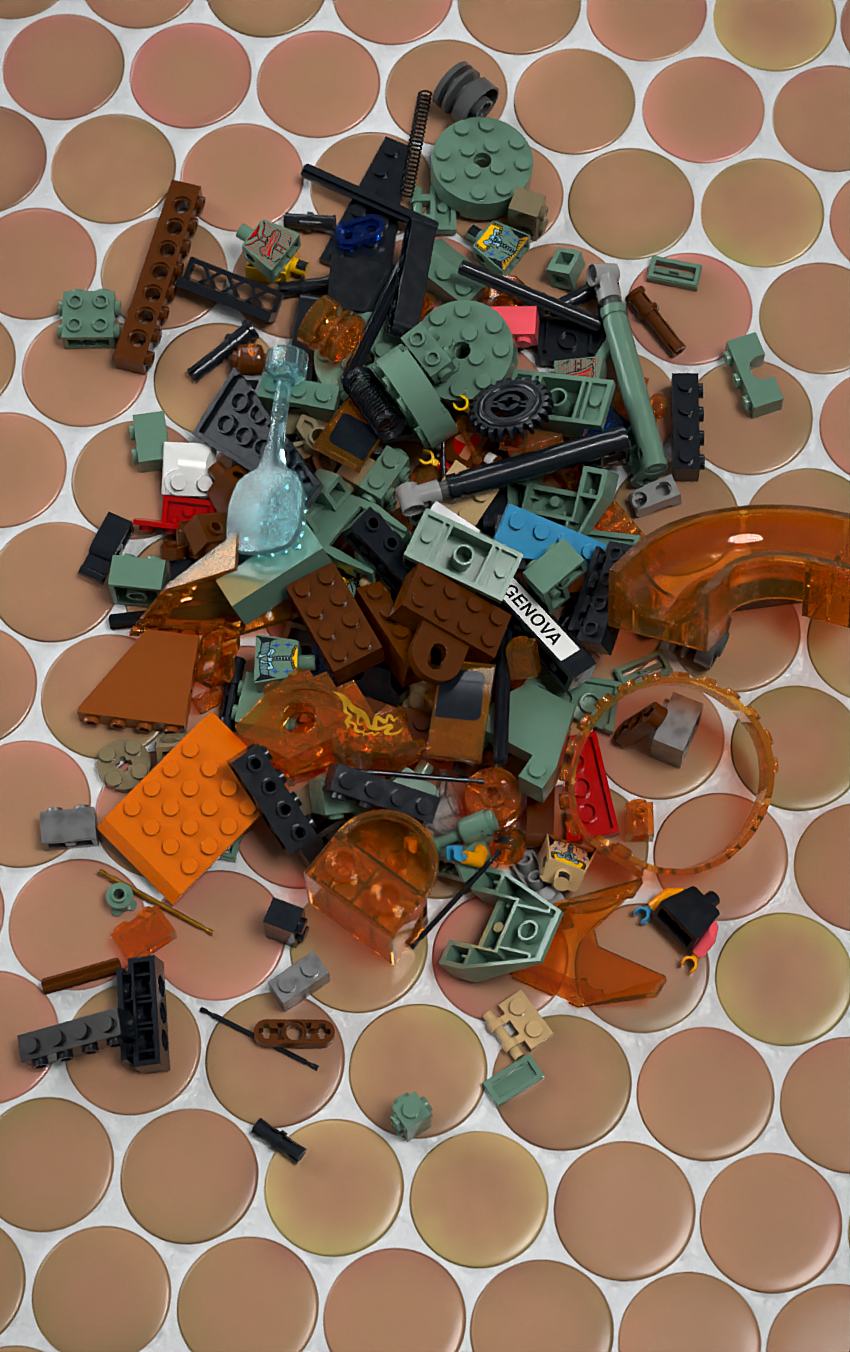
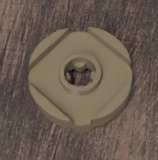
[97,739,152,793]

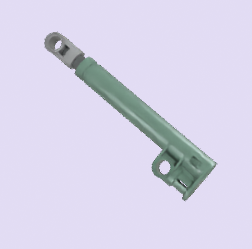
[586,263,668,488]

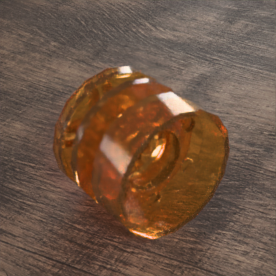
[297,295,365,365]
[465,767,522,836]

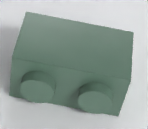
[129,411,168,473]

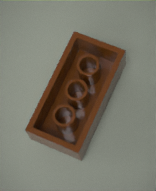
[285,562,386,685]

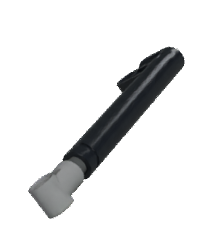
[395,425,630,517]

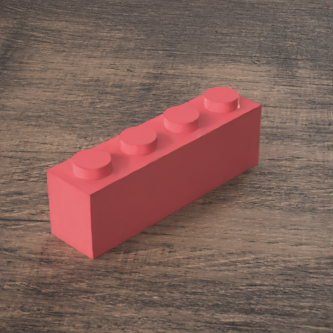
[434,306,539,348]

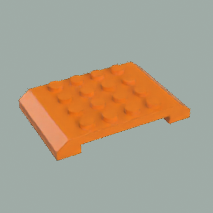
[97,712,290,905]

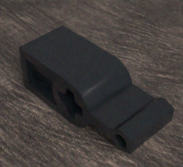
[78,511,134,585]

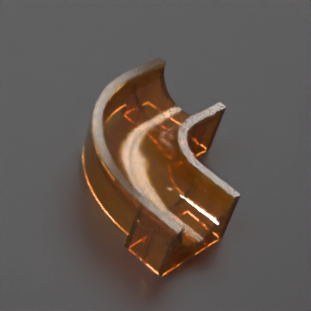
[608,504,850,652]

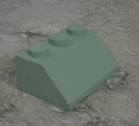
[426,238,494,304]

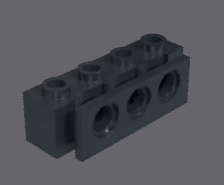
[568,541,644,656]
[116,955,170,1074]

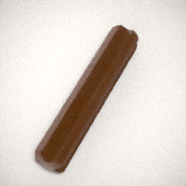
[41,958,122,994]

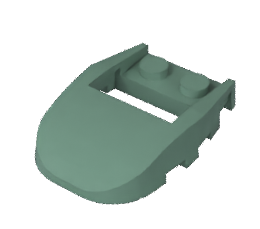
[312,494,411,583]

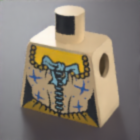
[537,834,596,892]

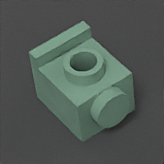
[546,247,585,291]

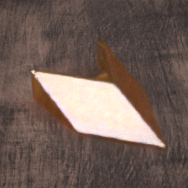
[129,532,293,640]
[507,878,667,1008]

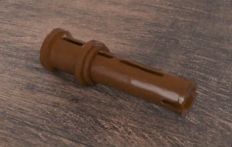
[625,286,686,357]

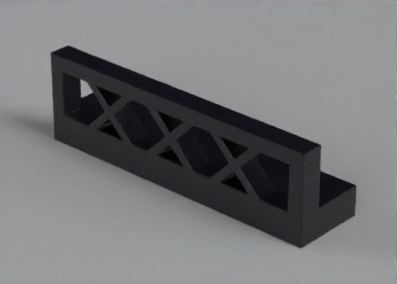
[175,256,285,322]

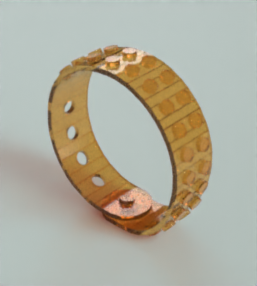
[558,672,778,879]

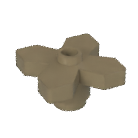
[293,414,343,473]

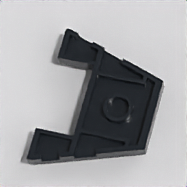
[522,292,622,366]

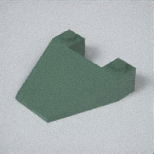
[507,452,619,536]
[448,682,575,803]
[439,867,564,983]

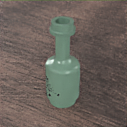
[426,809,500,854]

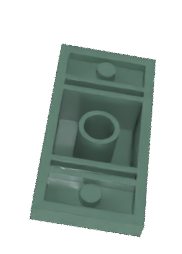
[511,369,616,438]
[403,508,524,604]

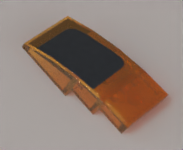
[312,397,394,473]
[426,661,496,764]

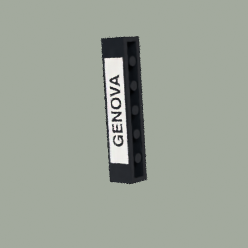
[476,575,597,693]

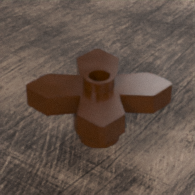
[161,520,215,561]

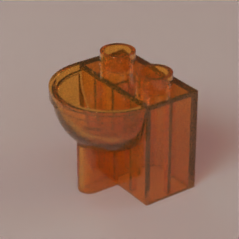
[304,809,439,966]

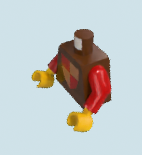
[419,395,502,473]

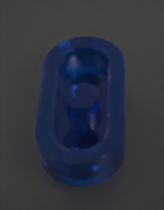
[335,214,385,249]

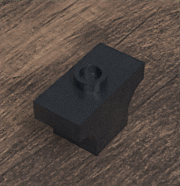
[349,661,410,706]

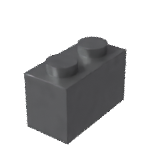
[40,804,99,851]
[268,951,331,1012]

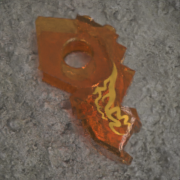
[235,668,432,775]

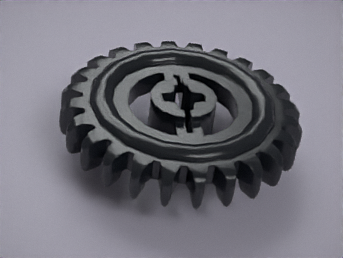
[468,377,554,443]

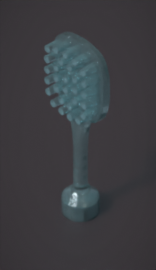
[226,345,309,558]

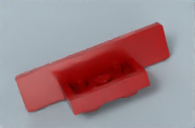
[133,495,216,534]

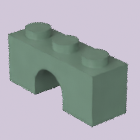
[723,332,784,419]
[257,373,341,423]
[271,468,351,538]

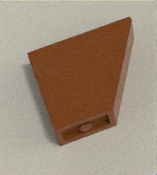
[77,629,201,734]

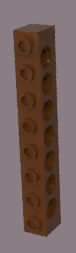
[113,179,206,375]

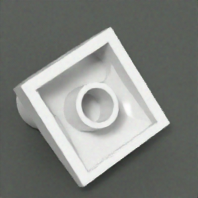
[161,442,216,497]

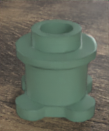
[106,882,137,917]

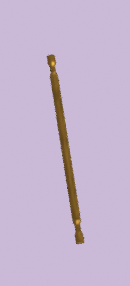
[98,869,215,936]

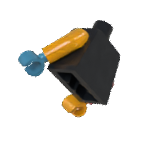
[634,886,720,974]

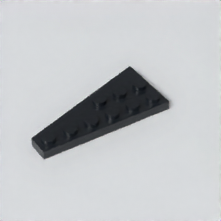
[320,136,408,267]
[192,367,324,509]

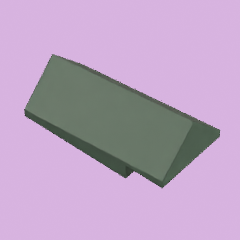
[216,523,332,625]

